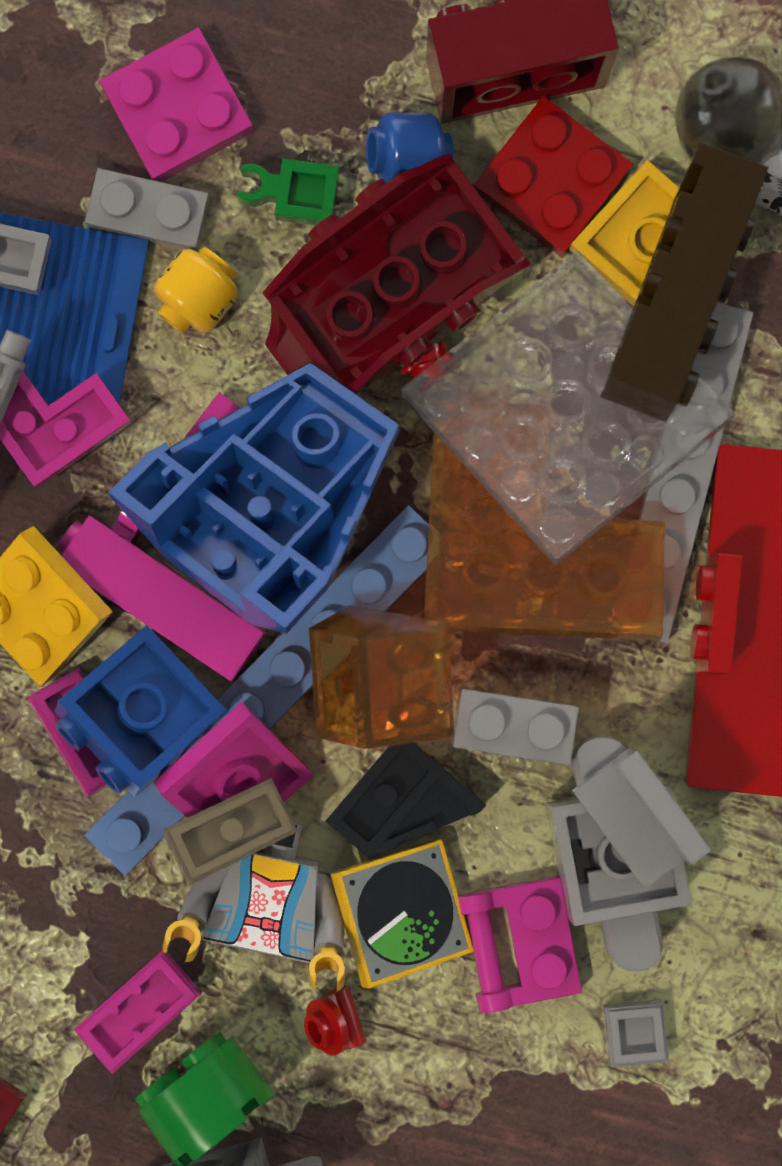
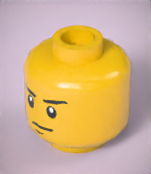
[154,246,239,334]

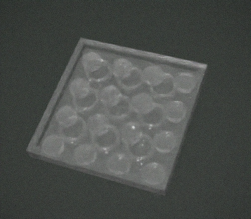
[402,251,734,566]

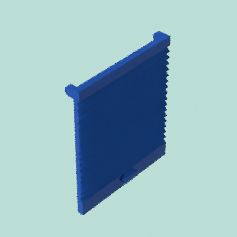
[0,212,149,441]

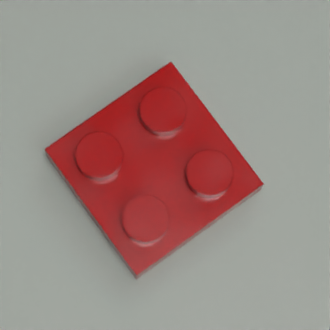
[473,96,633,258]

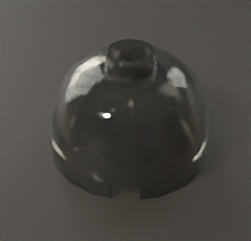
[674,56,782,165]

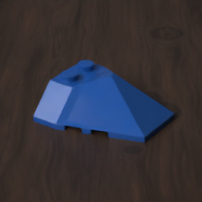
[108,363,400,634]

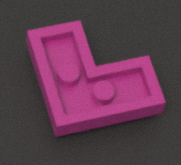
[0,371,131,489]

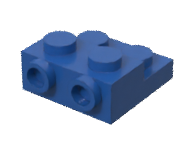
[55,625,227,797]

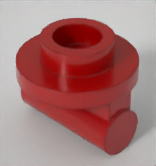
[304,985,367,1056]

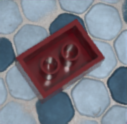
[426,0,619,124]

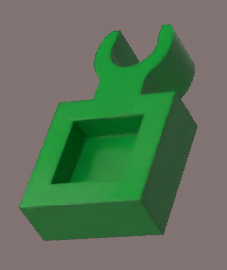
[237,158,340,226]

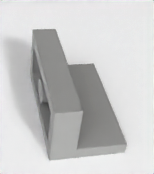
[572,748,712,889]

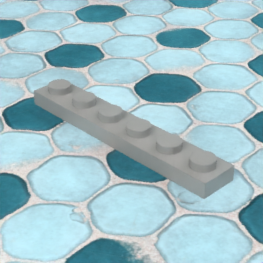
[609,303,754,644]

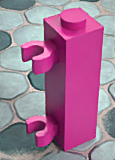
[58,511,267,681]

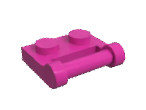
[458,875,582,1013]

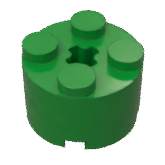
[135,1032,275,1166]

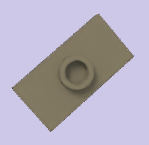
[163,778,298,886]

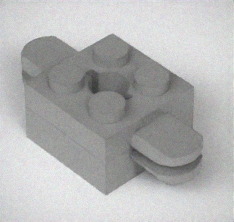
[546,736,692,971]

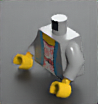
[162,821,345,991]

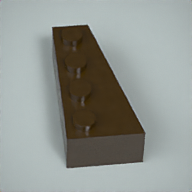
[600,142,769,422]

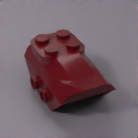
[262,154,531,395]

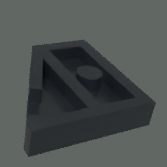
[326,732,486,859]

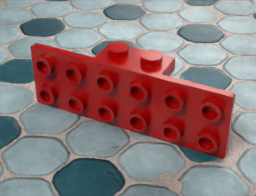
[685,444,782,797]

